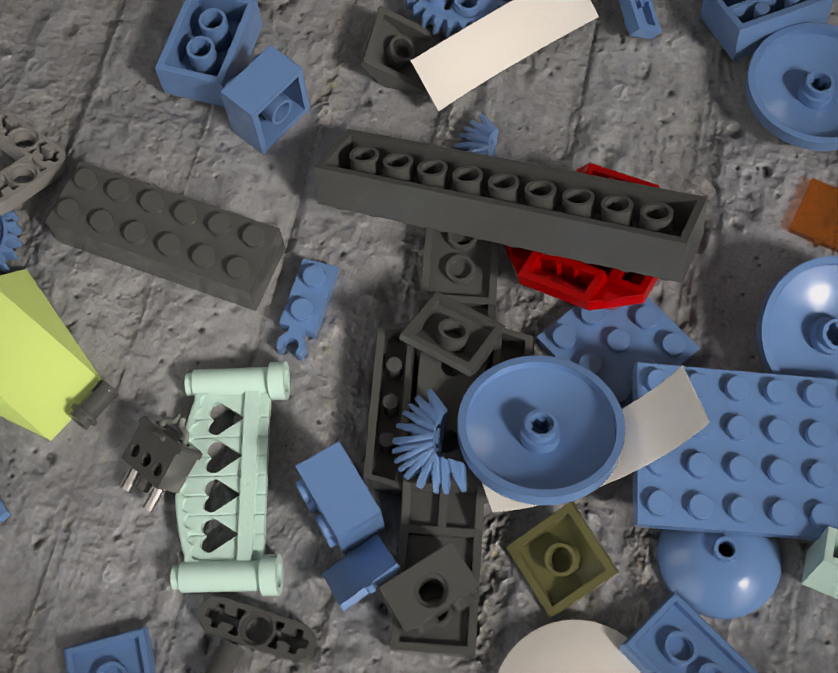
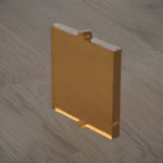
[788,178,838,253]

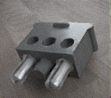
[120,414,202,512]

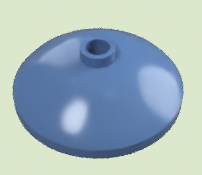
[656,529,782,620]

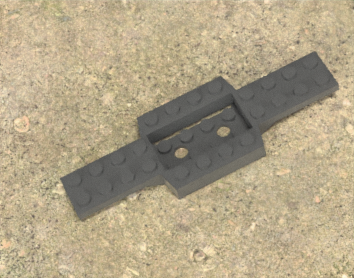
[363,228,533,658]

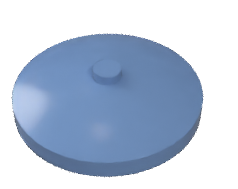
[745,23,838,151]
[756,256,838,379]
[457,355,625,505]

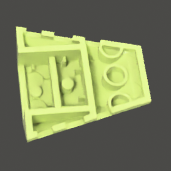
[0,269,103,441]

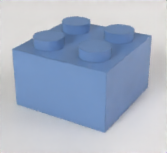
[220,45,310,154]
[294,441,385,555]

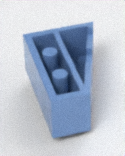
[700,0,833,61]

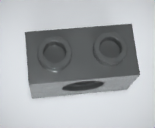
[378,541,480,637]

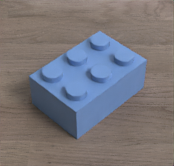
[155,0,263,107]

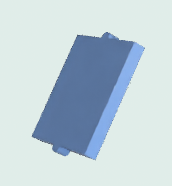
[322,533,401,611]

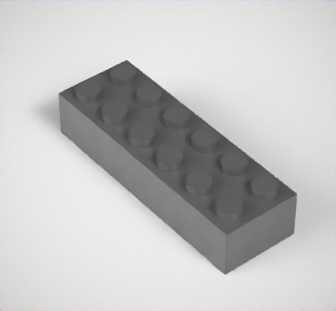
[45,161,286,311]

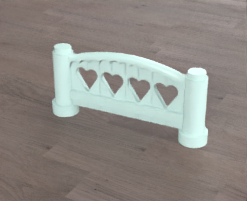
[170,361,290,596]

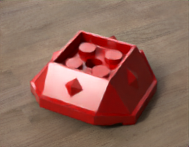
[505,163,660,311]

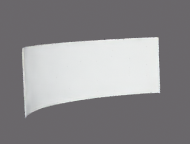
[411,0,599,112]
[482,365,710,512]

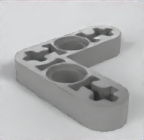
[0,109,67,216]

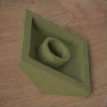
[506,501,619,618]

